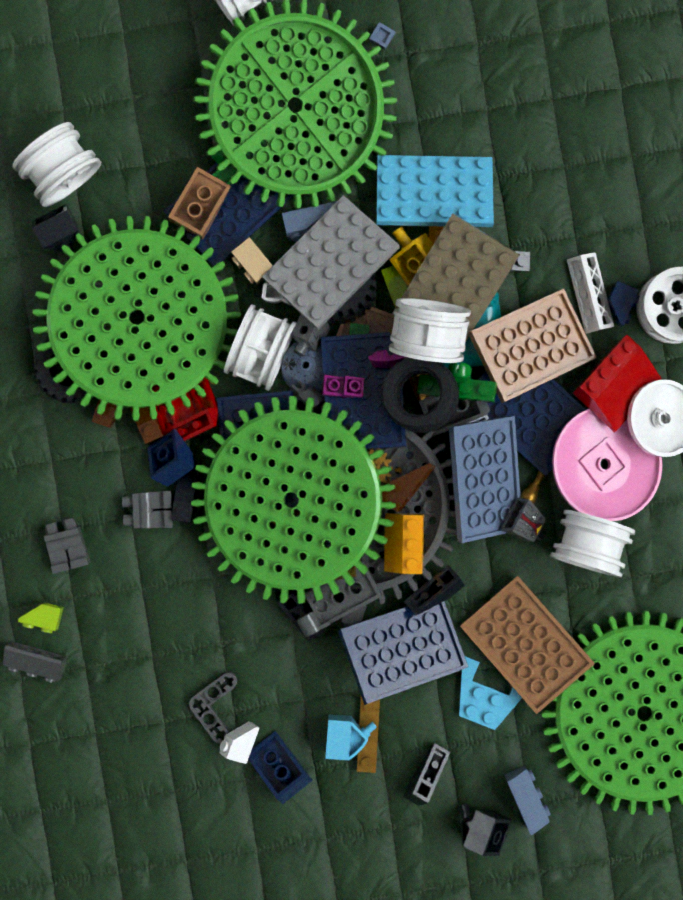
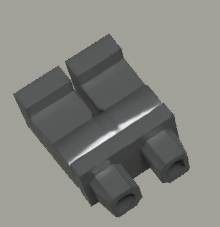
[122,490,173,528]
[44,518,91,574]

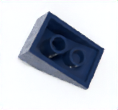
[248,731,313,804]

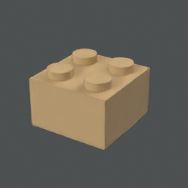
[231,237,273,285]

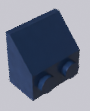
[147,429,195,487]

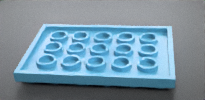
[377,155,494,227]

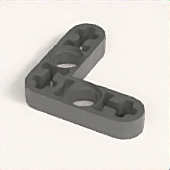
[189,672,238,744]

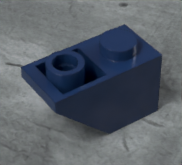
[608,281,640,327]

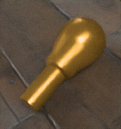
[520,471,545,504]

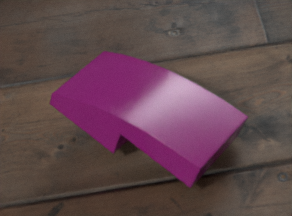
[368,350,408,368]
[322,375,364,398]

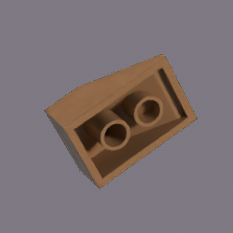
[168,167,231,240]

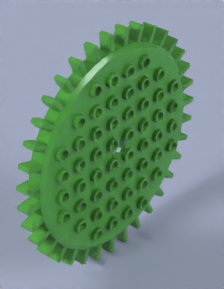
[193,0,397,209]
[33,216,241,422]
[191,396,396,604]
[541,610,683,815]

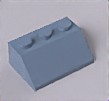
[504,766,551,835]

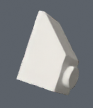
[219,721,259,764]

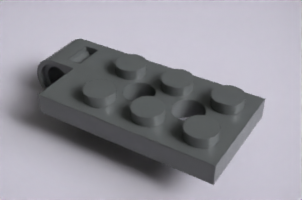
[296,562,383,637]

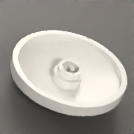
[628,380,683,457]

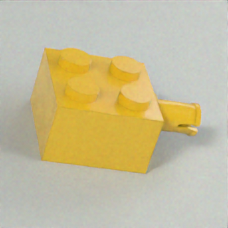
[389,227,434,286]

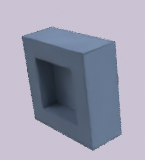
[369,22,396,50]

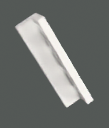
[567,253,614,334]

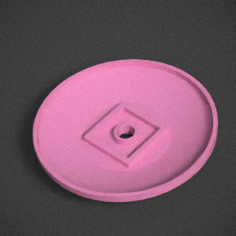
[552,409,662,521]

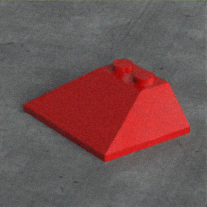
[143,361,218,441]

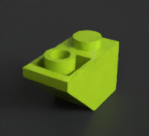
[18,603,64,633]

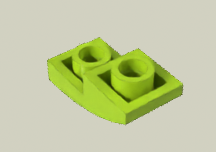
[381,265,408,307]

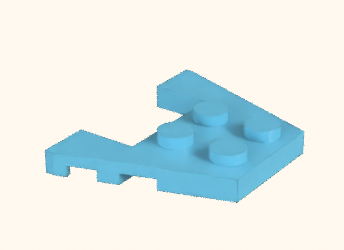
[459,656,522,730]

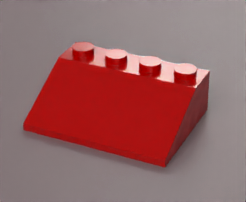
[573,335,662,433]

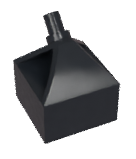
[32,203,78,260]
[460,803,512,856]

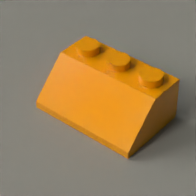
[384,513,424,574]

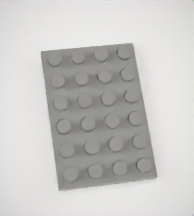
[262,195,400,330]

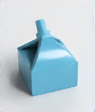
[325,714,377,760]

